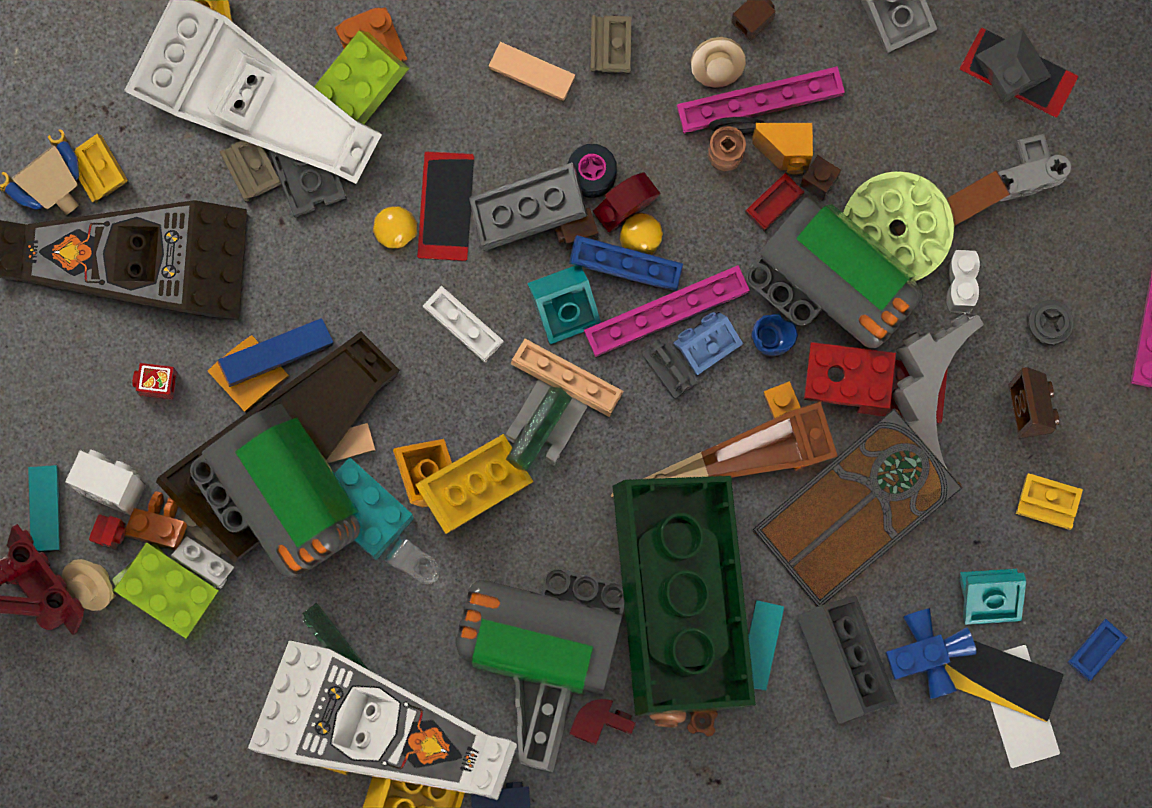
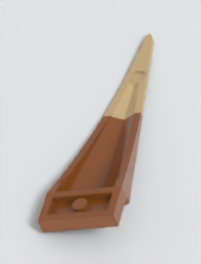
[611,401,838,497]

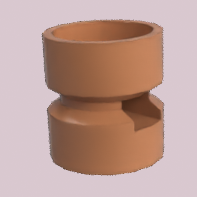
[708,126,746,171]

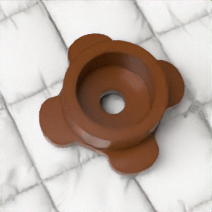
[687,710,718,736]

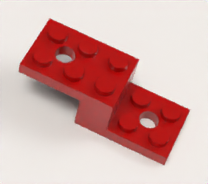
[804,342,948,424]

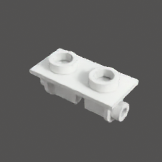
[171,536,234,589]

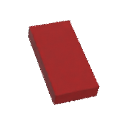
[745,173,805,232]

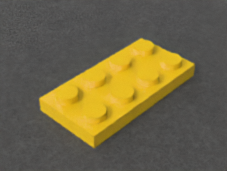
[416,434,533,534]

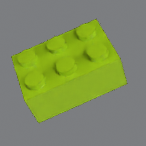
[314,30,409,124]
[113,542,219,639]

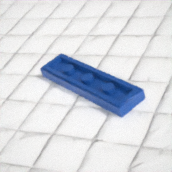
[569,235,683,292]
[218,318,334,387]

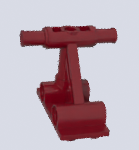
[0,524,84,635]

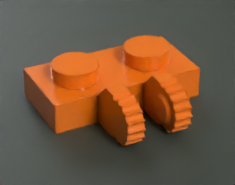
[125,491,188,550]

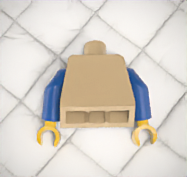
[0,129,79,215]

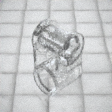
[384,536,440,585]

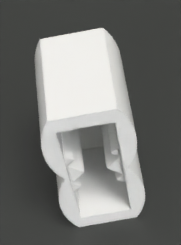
[946,250,980,313]

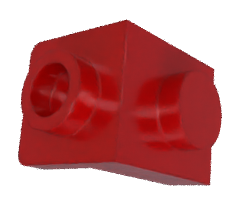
[89,514,126,550]

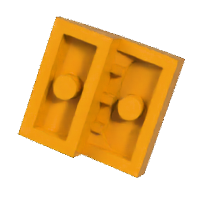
[208,335,290,413]

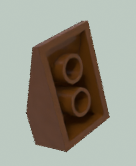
[1008,367,1059,439]

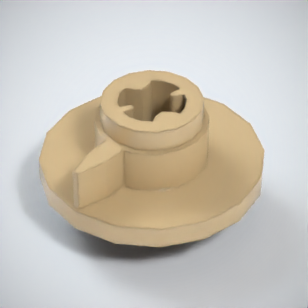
[691,37,746,88]
[62,559,116,611]

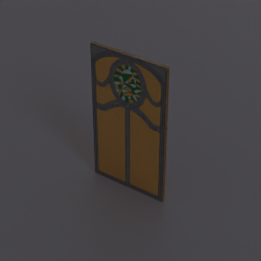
[753,408,963,607]

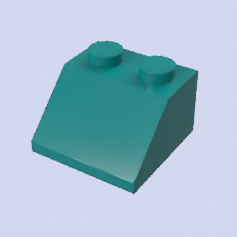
[527,265,601,344]

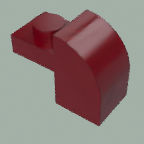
[593,172,661,233]
[569,699,636,746]

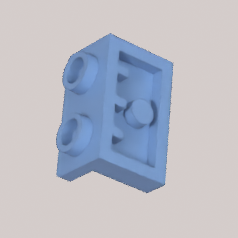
[673,312,743,375]

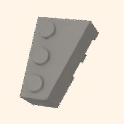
[514,677,573,772]

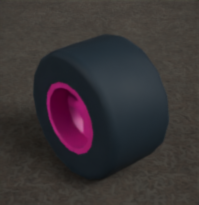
[567,144,617,197]

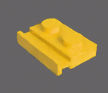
[74,134,128,203]
[1015,473,1083,530]

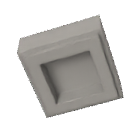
[1016,134,1051,164]

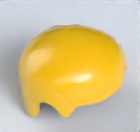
[373,206,417,249]
[619,213,663,255]

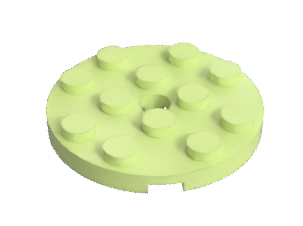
[843,171,955,281]

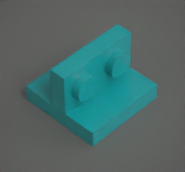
[960,568,1026,625]

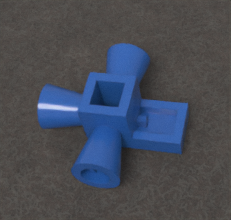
[885,608,976,700]

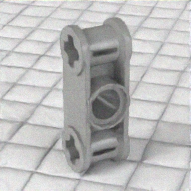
[998,155,1071,202]

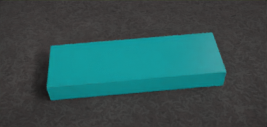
[28,465,61,552]
[748,600,784,691]

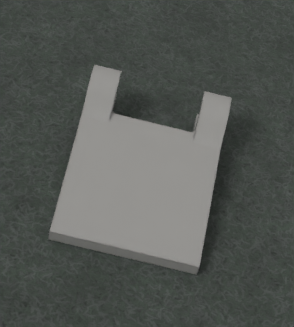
[506,379,588,467]

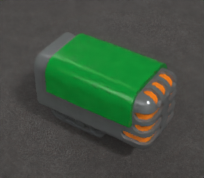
[746,195,923,348]
[190,403,361,577]
[455,568,624,695]

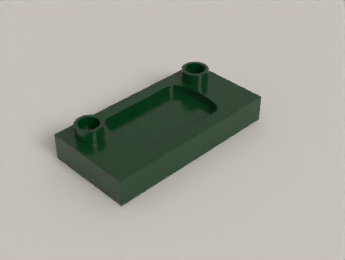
[612,476,756,716]

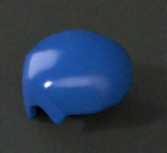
[751,314,798,356]

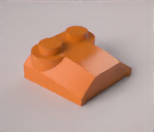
[335,7,407,61]

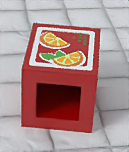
[132,363,177,400]

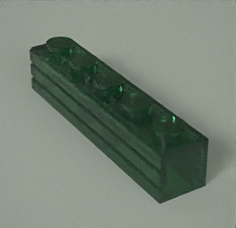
[506,386,572,471]
[302,603,368,670]

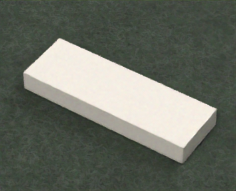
[423,286,504,363]

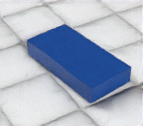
[1068,619,1128,681]

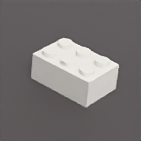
[66,449,146,516]

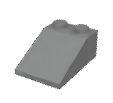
[860,0,937,52]

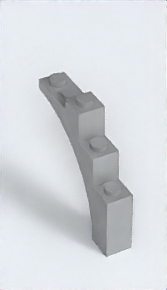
[885,314,984,495]

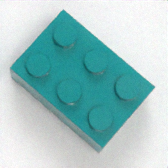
[335,457,414,560]

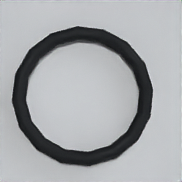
[709,117,766,134]

